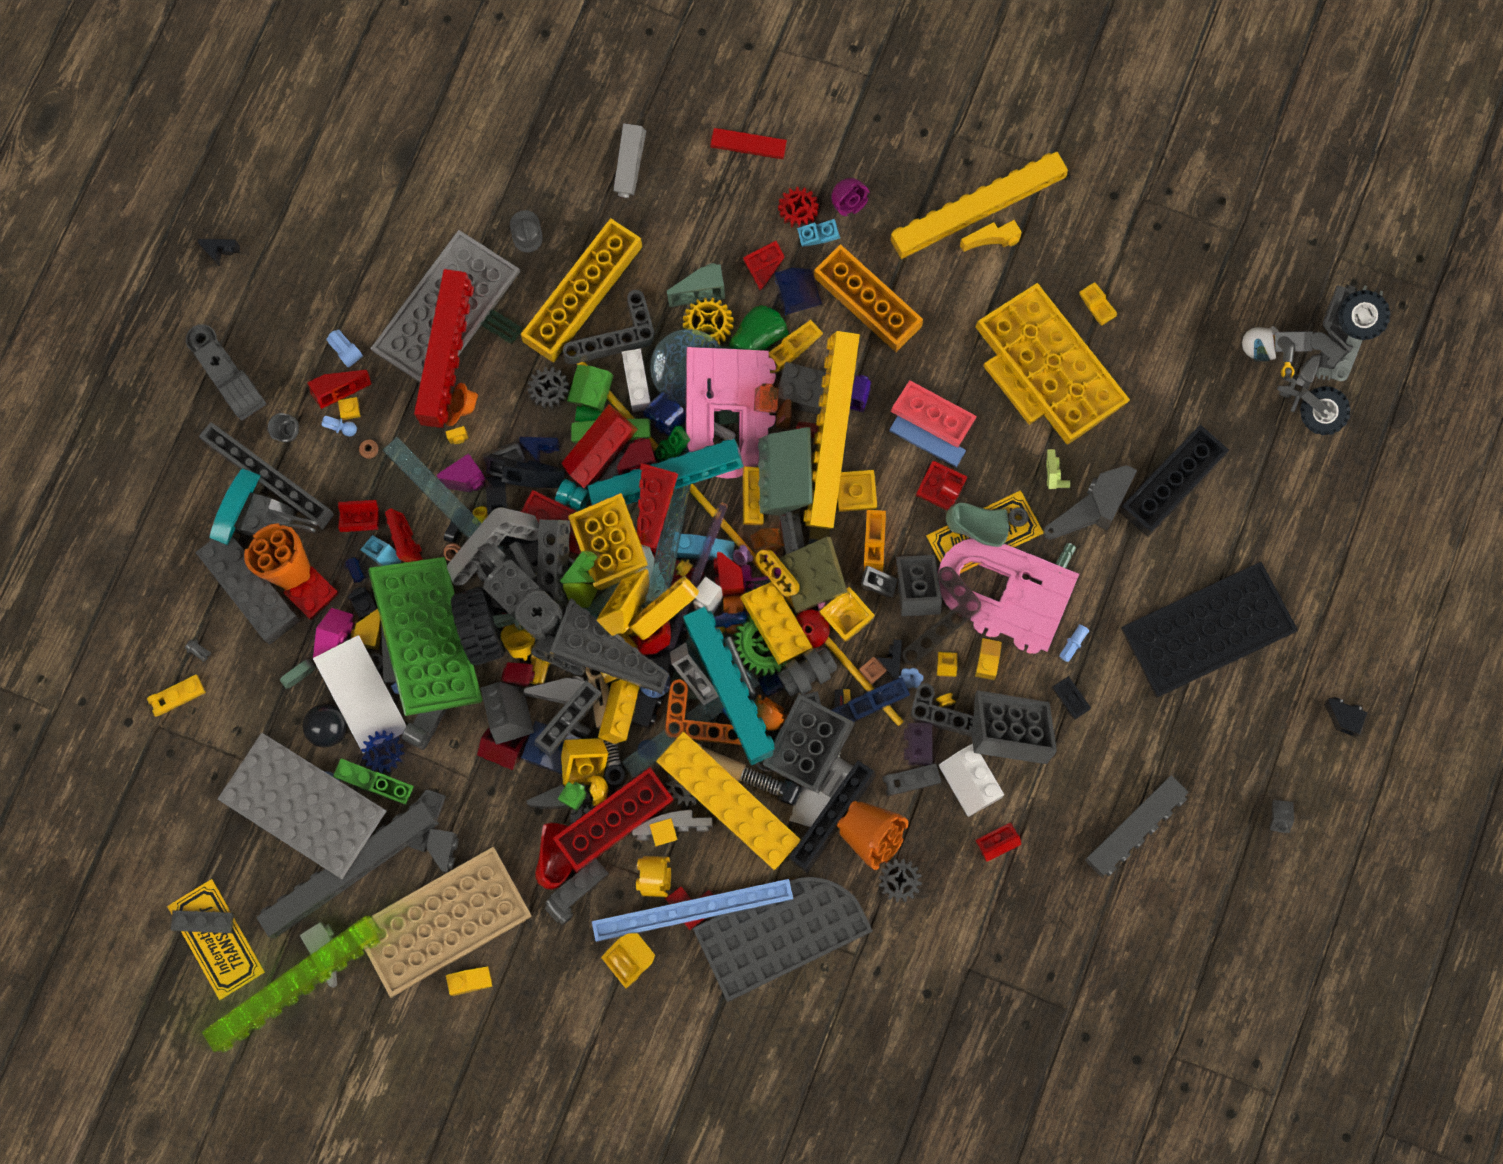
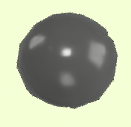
[267,413,299,442]

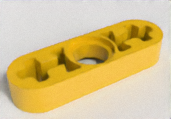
[756,550,800,596]

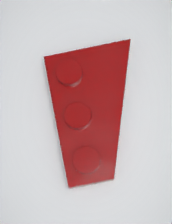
[385,508,423,562]

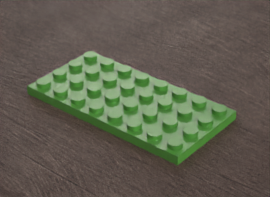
[368,557,482,716]

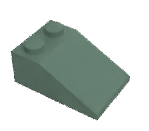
[667,263,725,307]

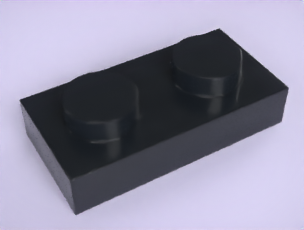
[1052,676,1091,720]

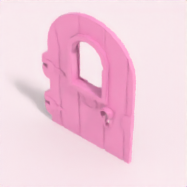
[686,347,776,479]
[938,538,1079,654]

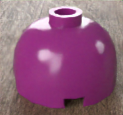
[831,178,869,216]

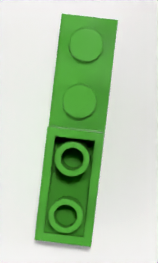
[333,759,414,805]

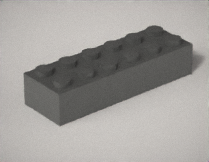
[196,535,300,645]

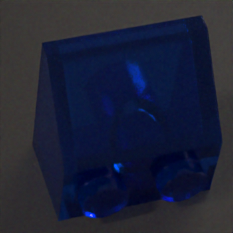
[775,268,822,315]

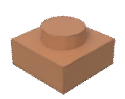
[859,657,887,685]

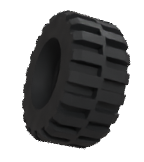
[451,586,505,666]

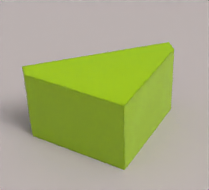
[563,583,598,608]

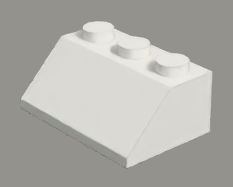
[938,744,1004,817]

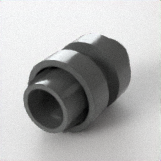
[778,648,837,696]

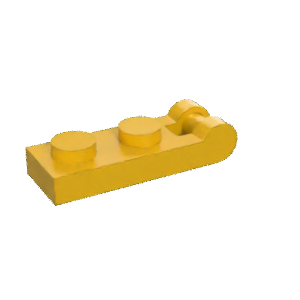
[147,675,206,717]

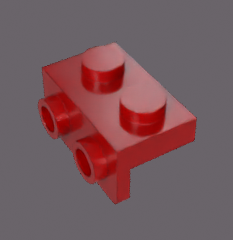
[338,500,380,532]

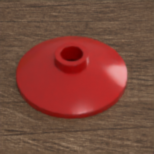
[795,610,830,648]

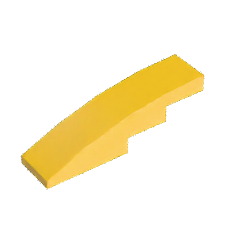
[769,320,823,374]

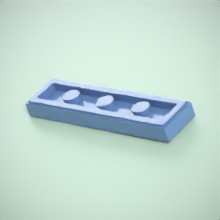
[889,416,966,468]

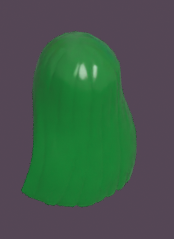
[729,305,789,351]

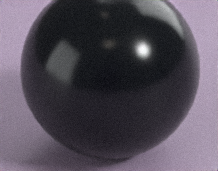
[302,704,347,748]

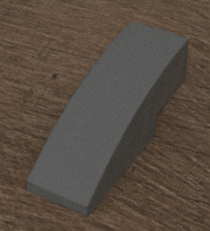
[526,783,592,809]

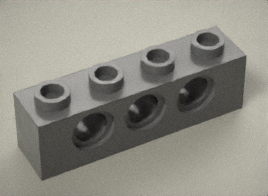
[534,680,601,757]

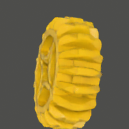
[683,297,734,347]

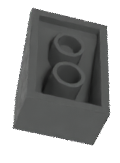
[896,555,942,617]

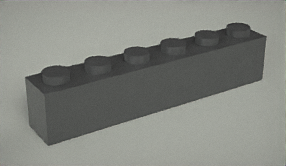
[1085,775,1189,878]

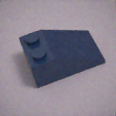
[521,721,581,774]

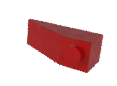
[307,370,372,409]

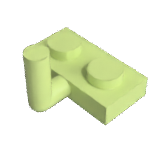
[1046,449,1070,489]

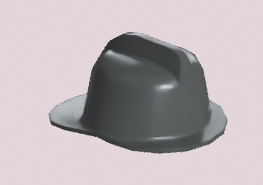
[510,210,543,252]

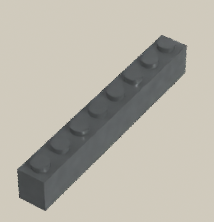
[199,422,334,530]

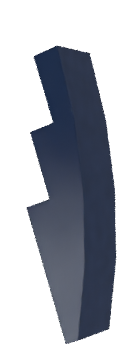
[831,677,910,722]

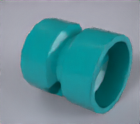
[555,479,590,512]

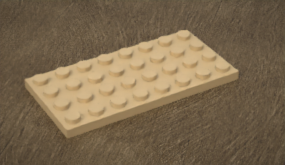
[353,847,532,998]

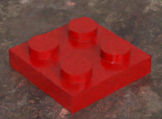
[283,566,339,620]

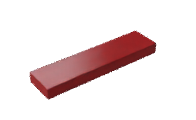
[710,128,787,160]

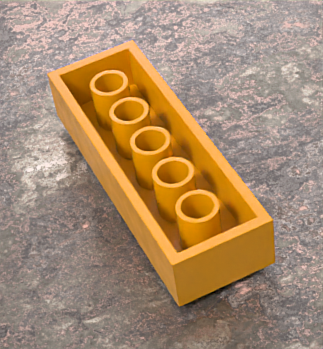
[814,244,923,352]

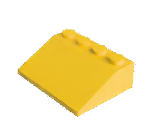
[568,493,648,590]

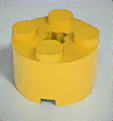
[636,856,671,897]

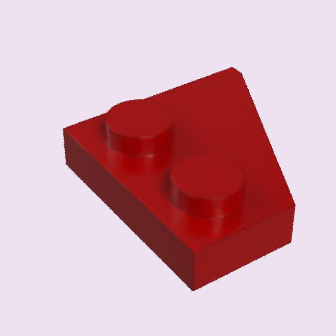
[743,241,785,291]

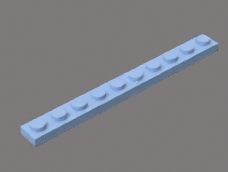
[592,879,793,942]

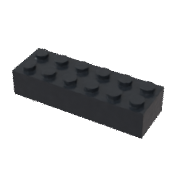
[1119,425,1229,537]

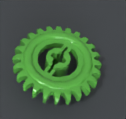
[733,615,792,676]

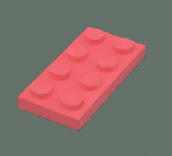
[891,380,977,448]

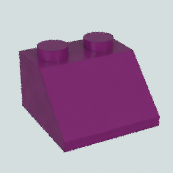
[436,453,486,493]

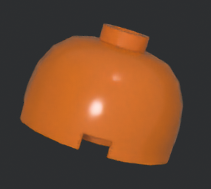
[754,695,789,731]

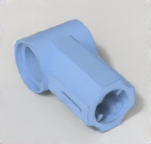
[326,329,363,368]

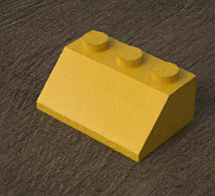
[596,569,650,636]

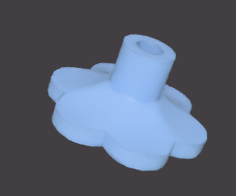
[899,668,923,688]

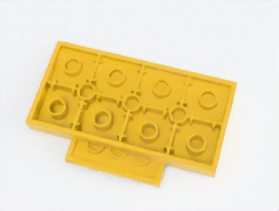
[975,283,1130,445]

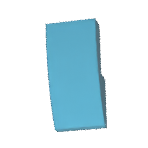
[797,219,840,247]

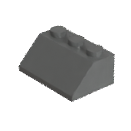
[481,682,534,745]

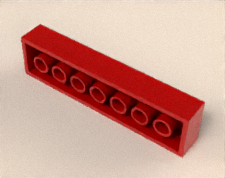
[414,269,474,428]

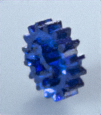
[361,730,405,773]

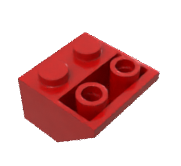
[713,552,745,596]

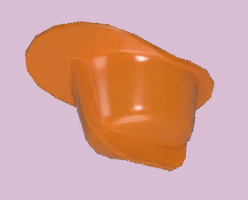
[445,383,478,426]

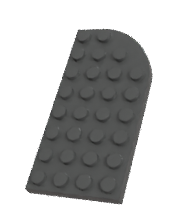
[693,877,873,1002]

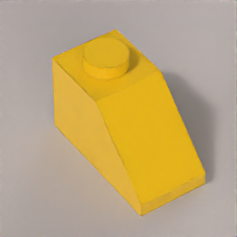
[351,609,382,650]
[975,638,1002,680]
[446,967,493,996]

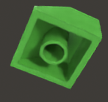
[567,365,614,411]

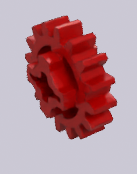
[778,187,819,228]

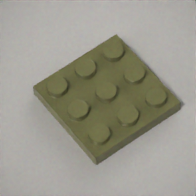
[780,537,847,613]

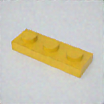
[743,466,764,525]

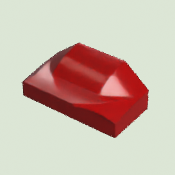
[637,620,671,655]

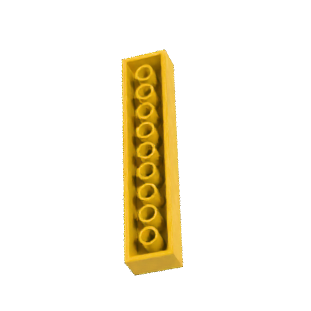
[803,331,860,529]

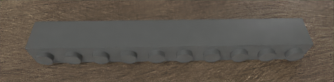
[256,801,439,939]

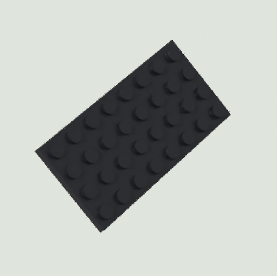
[1121,562,1298,698]

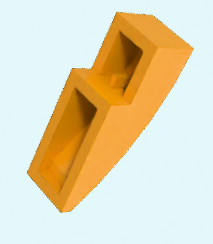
[863,510,886,572]

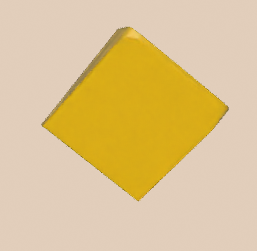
[937,652,957,677]

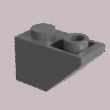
[427,829,459,873]

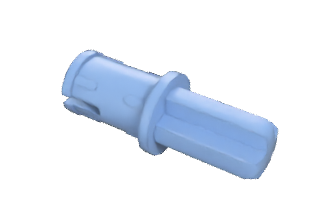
[1059,624,1089,662]

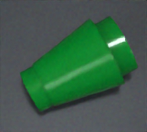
[575,405,603,423]

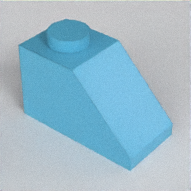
[360,535,401,566]

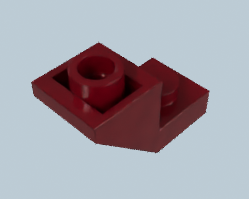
[501,662,535,686]

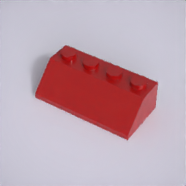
[561,404,638,488]

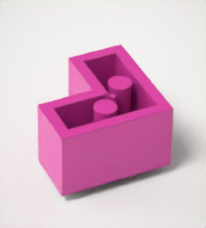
[313,608,355,658]

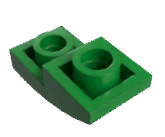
[654,426,690,463]

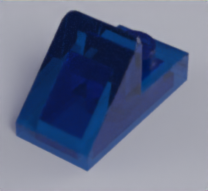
[519,437,560,462]

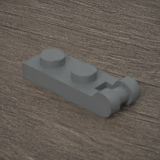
[882,764,941,796]

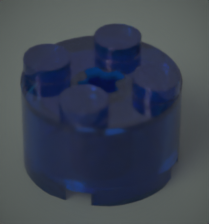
[643,391,686,436]

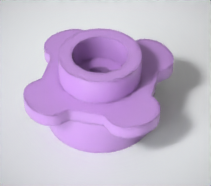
[733,545,753,566]

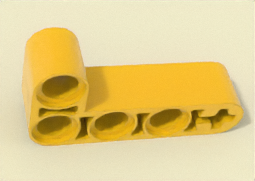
[629,576,699,640]

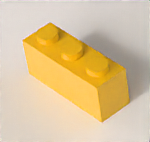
[598,679,640,744]

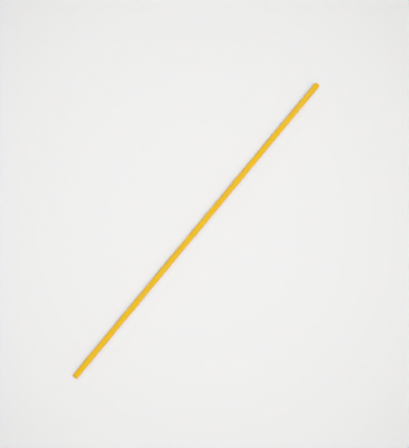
[567,350,904,727]

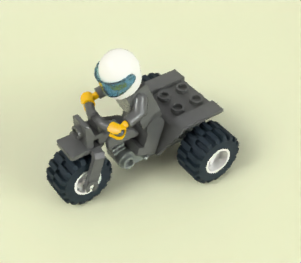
[1242,284,1391,435]

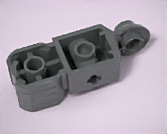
[186,324,266,421]
[478,543,564,640]

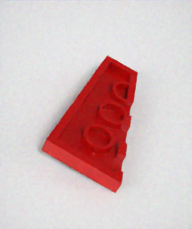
[637,463,678,549]

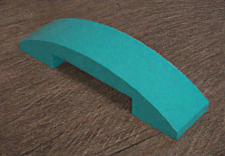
[209,468,260,545]

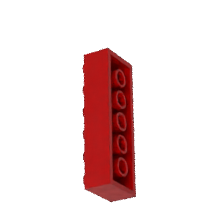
[553,768,674,873]

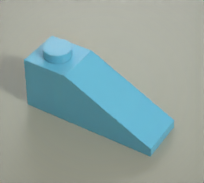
[674,533,735,561]

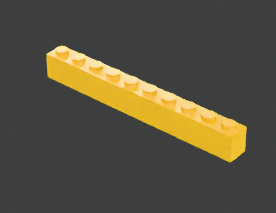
[891,152,1068,259]

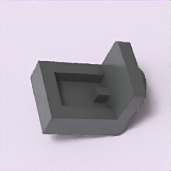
[1270,799,1294,833]

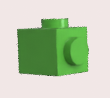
[558,782,587,812]

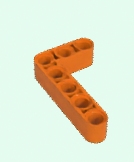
[665,679,742,746]

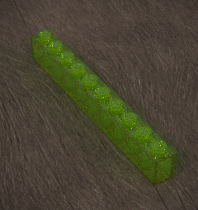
[202,916,384,1053]

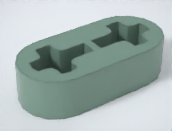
[280,659,316,689]

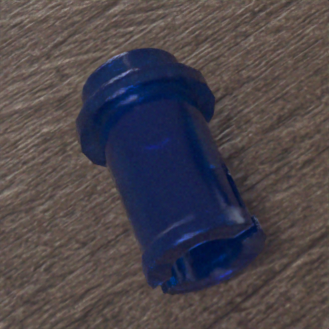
[345,557,366,583]

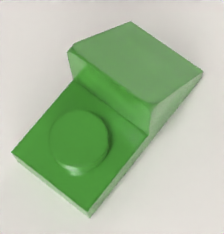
[560,551,597,584]

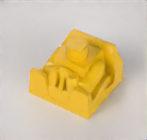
[819,587,875,642]
[601,933,655,989]

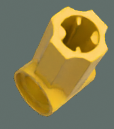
[529,654,551,685]

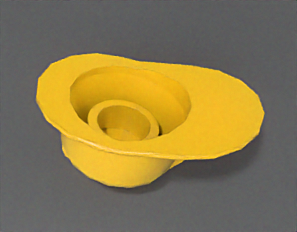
[500,624,535,661]

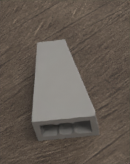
[614,123,646,198]

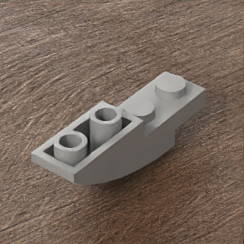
[632,810,713,841]

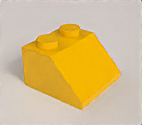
[561,738,608,786]

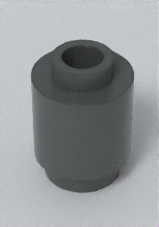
[545,898,574,926]

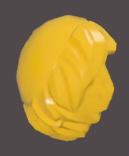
[587,775,608,806]

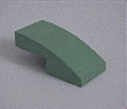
[493,614,524,630]

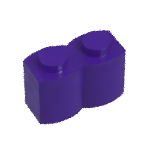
[850,375,871,412]

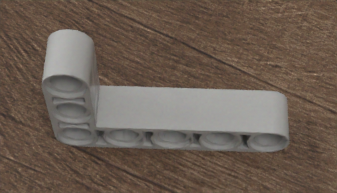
[447,508,539,585]

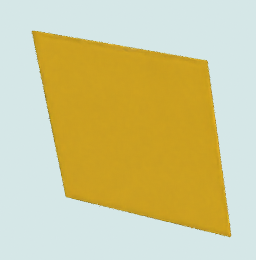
[650,818,677,846]

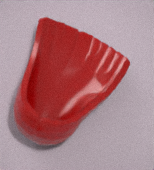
[535,822,573,890]

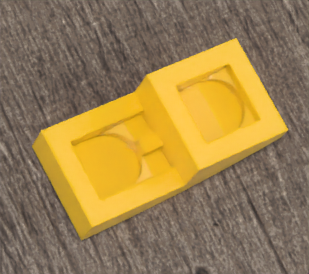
[1079,282,1117,326]

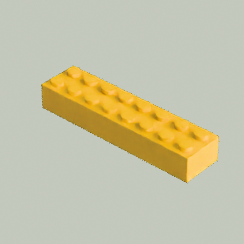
[521,218,642,363]
[656,731,801,870]

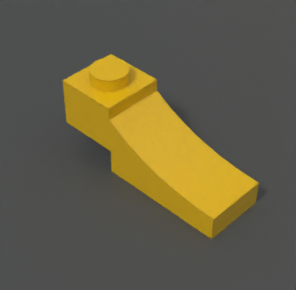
[960,220,1022,252]

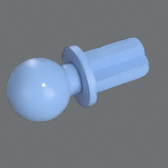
[322,416,357,437]

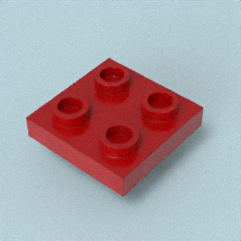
[916,461,968,511]

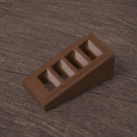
[776,399,792,429]

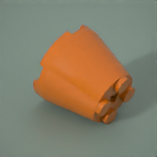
[244,523,310,590]
[837,801,908,870]

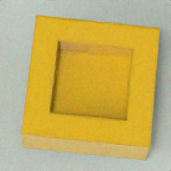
[338,397,361,420]
[446,426,469,444]

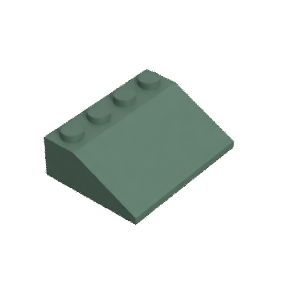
[758,427,812,516]

